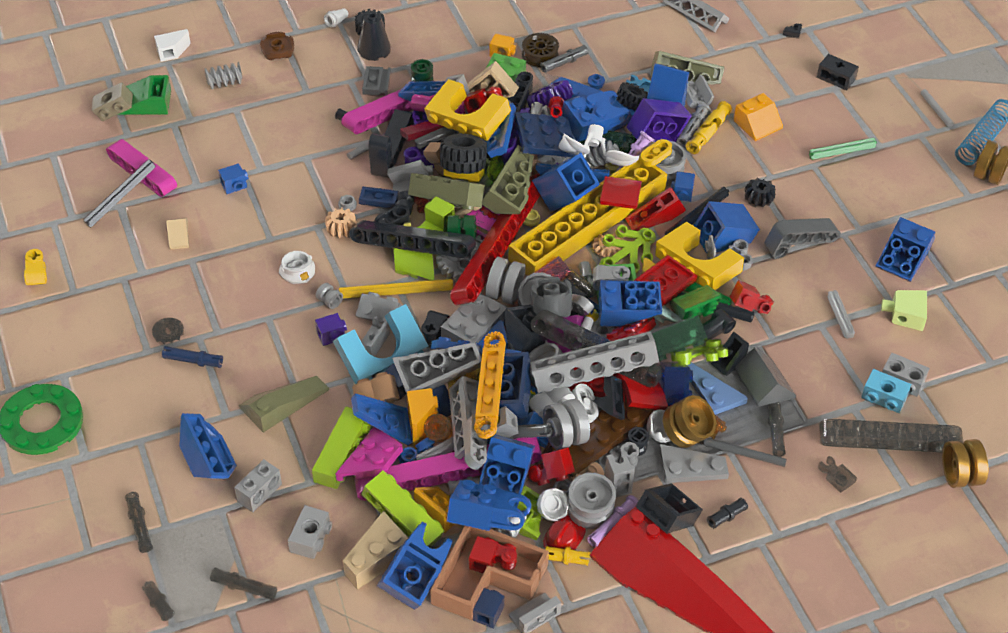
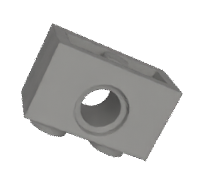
[288,505,332,559]

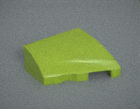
[394,248,435,281]
[517,486,542,540]

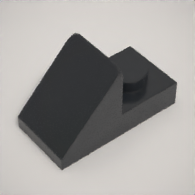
[592,375,625,420]

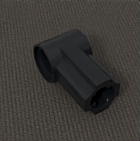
[696,309,736,342]

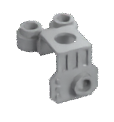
[705,235,752,271]

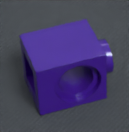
[315,313,347,346]

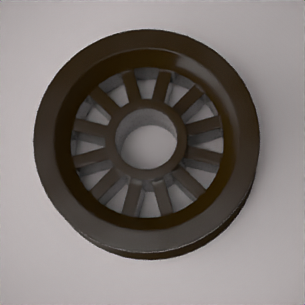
[522,33,559,68]

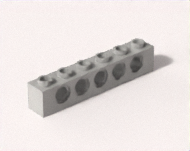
[530,331,659,393]

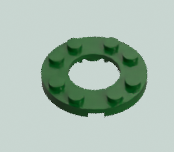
[0,384,83,455]

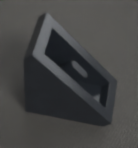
[711,332,750,376]

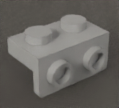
[686,75,714,110]
[356,292,402,323]

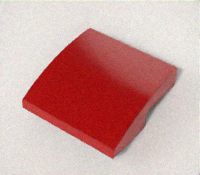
[600,176,642,209]
[618,373,668,410]

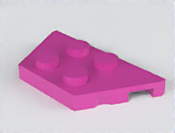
[335,427,403,481]

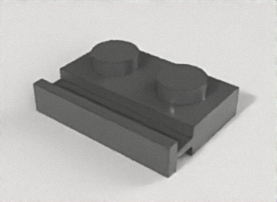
[362,66,391,96]

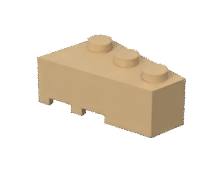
[467,61,519,97]
[343,511,408,590]

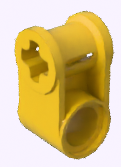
[24,249,47,286]

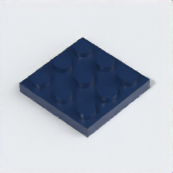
[514,112,575,157]

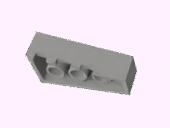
[392,342,482,393]

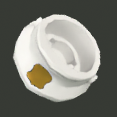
[279,251,315,284]

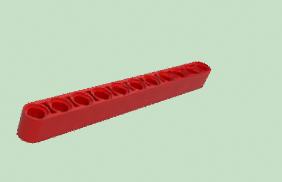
[450,174,540,306]

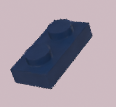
[359,186,399,208]

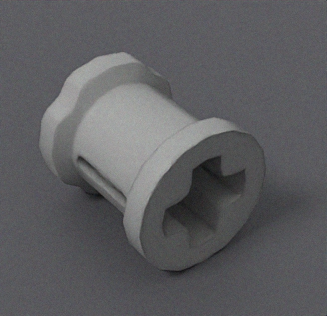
[619,442,639,468]

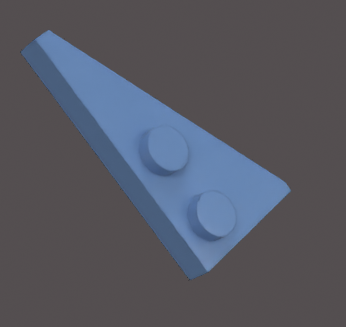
[680,362,748,415]

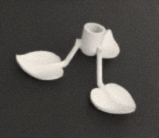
[559,125,639,168]

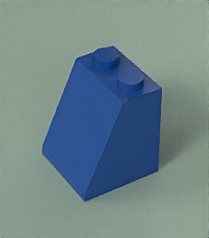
[532,153,600,212]
[693,201,760,253]

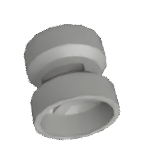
[316,283,343,309]

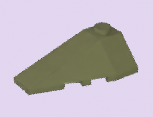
[651,51,725,85]
[482,145,534,214]
[239,376,329,433]

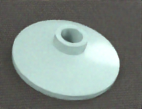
[654,306,682,323]

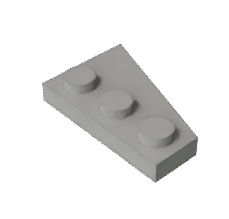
[659,444,729,483]

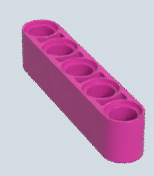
[341,90,412,134]
[106,139,177,197]

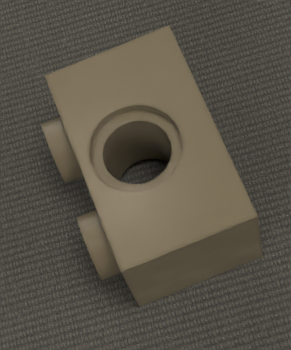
[92,82,133,121]

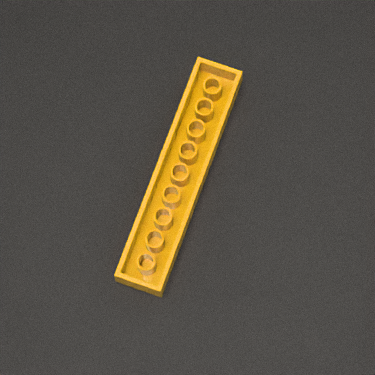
[508,155,667,276]

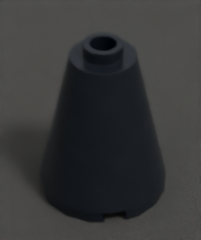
[357,12,391,61]

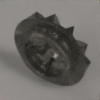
[152,318,184,344]

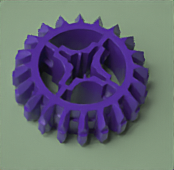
[527,80,573,109]

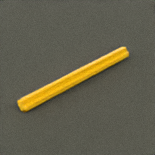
[338,279,453,299]

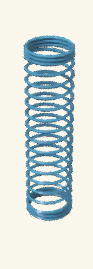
[955,99,1008,166]

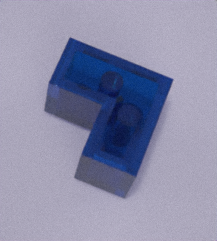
[660,362,693,407]

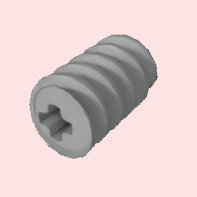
[204,62,242,89]
[582,140,620,168]

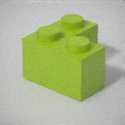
[417,196,455,242]

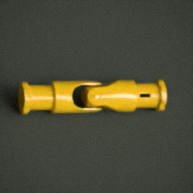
[685,101,732,154]

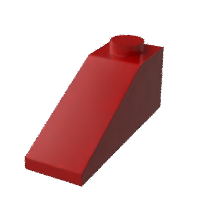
[625,187,687,231]

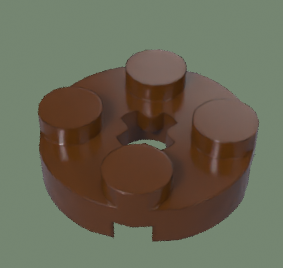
[260,32,295,60]

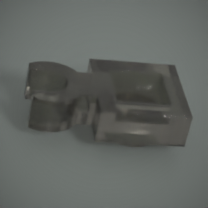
[818,456,857,493]

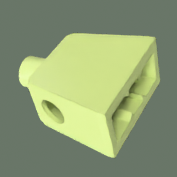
[881,290,927,331]

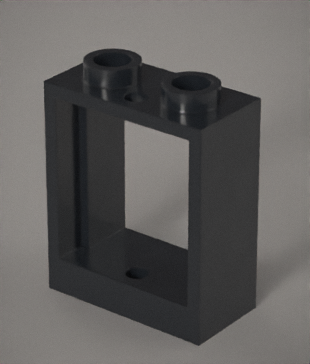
[635,483,703,534]

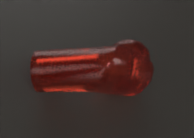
[414,196,429,213]

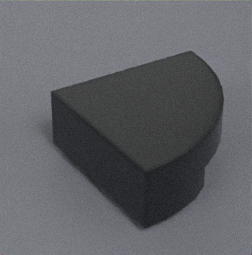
[782,23,802,39]

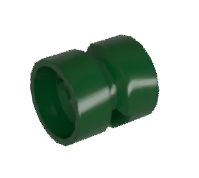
[411,59,434,82]
[448,215,476,240]

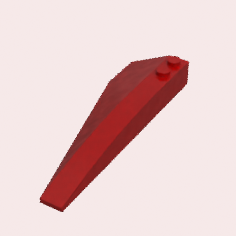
[590,507,774,633]

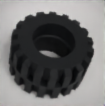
[440,134,487,174]

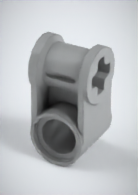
[592,265,630,291]

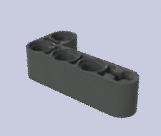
[764,218,841,259]

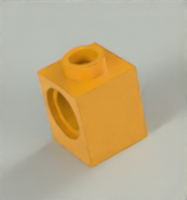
[489,33,516,57]

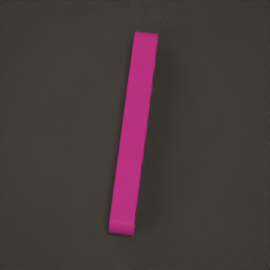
[354,437,542,501]

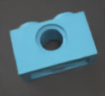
[861,369,912,413]

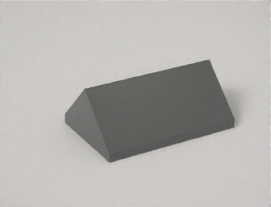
[735,347,796,406]

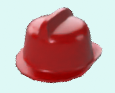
[543,516,586,555]

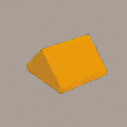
[414,487,455,533]

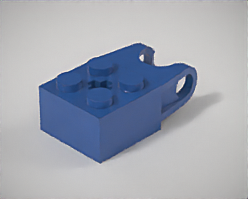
[561,91,631,142]
[447,480,531,531]
[377,521,452,610]

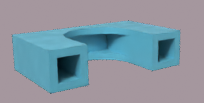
[333,304,428,384]

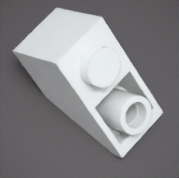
[154,29,190,62]

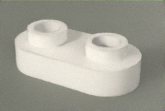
[572,384,599,423]

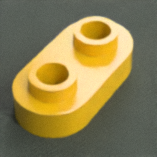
[641,139,672,167]

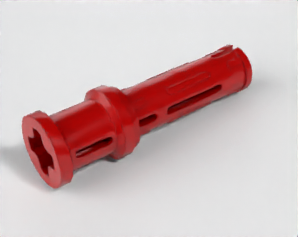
[549,96,564,118]

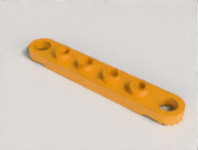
[474,331,506,439]

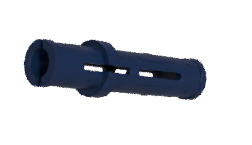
[162,346,223,368]

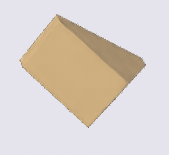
[166,218,189,250]

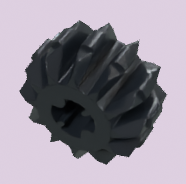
[745,177,776,208]

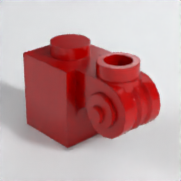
[464,86,503,114]
[729,280,774,314]
[528,447,575,486]
[469,536,517,574]

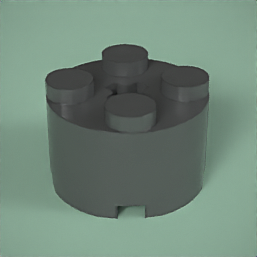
[531,277,573,320]

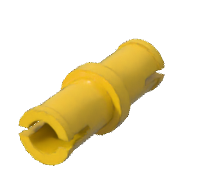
[545,546,590,566]

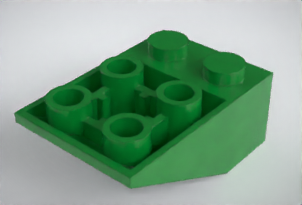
[118,75,171,115]
[670,285,722,321]

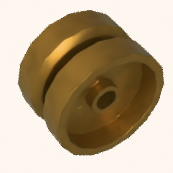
[973,140,1008,185]
[663,395,717,448]
[942,439,988,488]

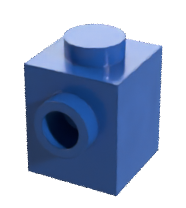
[218,163,249,194]
[671,172,695,202]

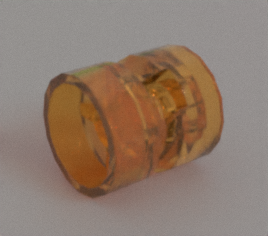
[424,414,453,443]

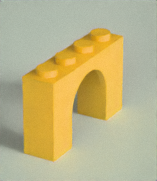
[424,79,511,141]
[655,222,744,290]

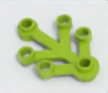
[599,225,656,274]
[671,339,728,366]

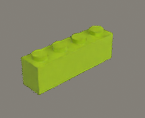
[312,406,371,489]
[362,470,444,548]

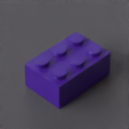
[626,98,692,142]

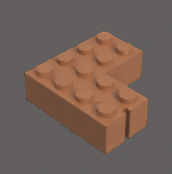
[430,526,549,620]

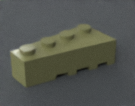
[408,173,485,210]

